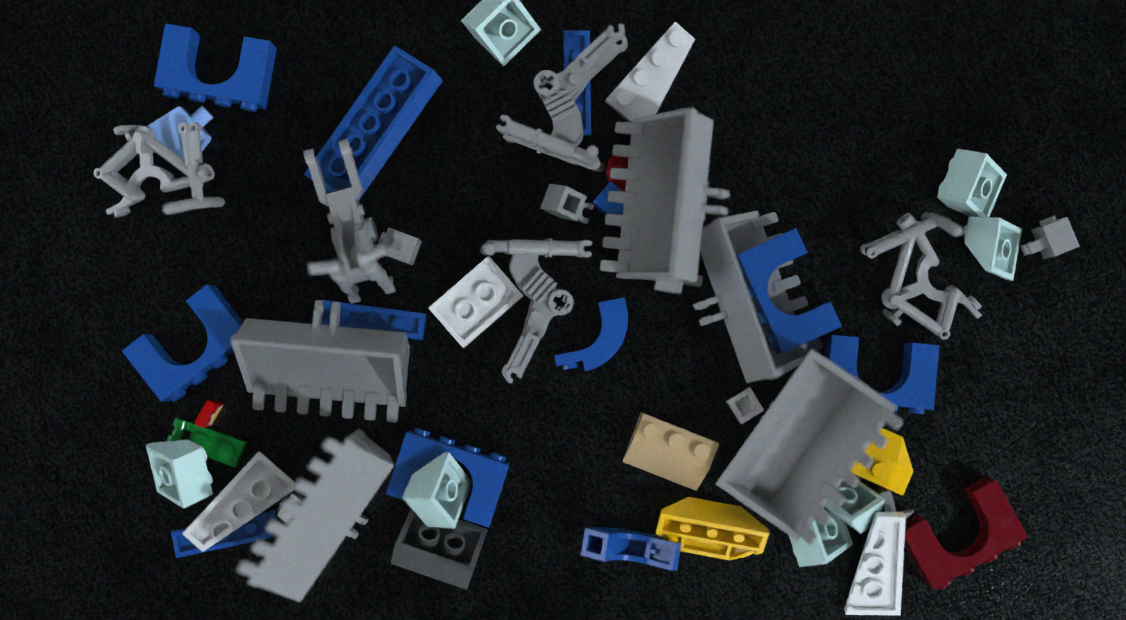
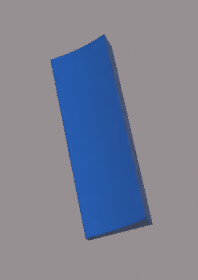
[304,46,443,201]

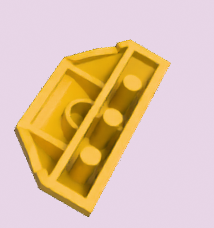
[851,428,914,496]
[656,497,769,560]

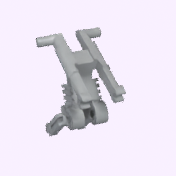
[496,24,628,172]
[304,139,396,304]
[480,238,592,383]

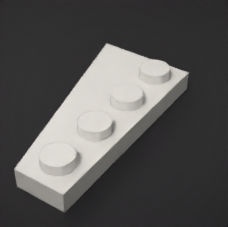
[605,22,695,123]
[183,451,296,552]
[844,512,906,615]

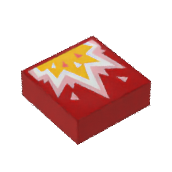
[194,399,224,428]

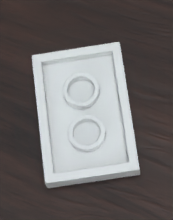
[429,256,523,348]

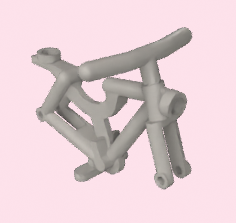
[94,123,225,217]
[860,212,982,340]

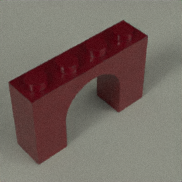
[904,477,1028,590]

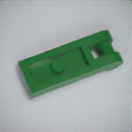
[166,417,247,468]

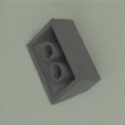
[391,508,488,590]

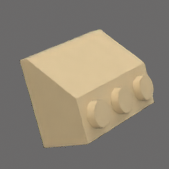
[622,412,719,491]

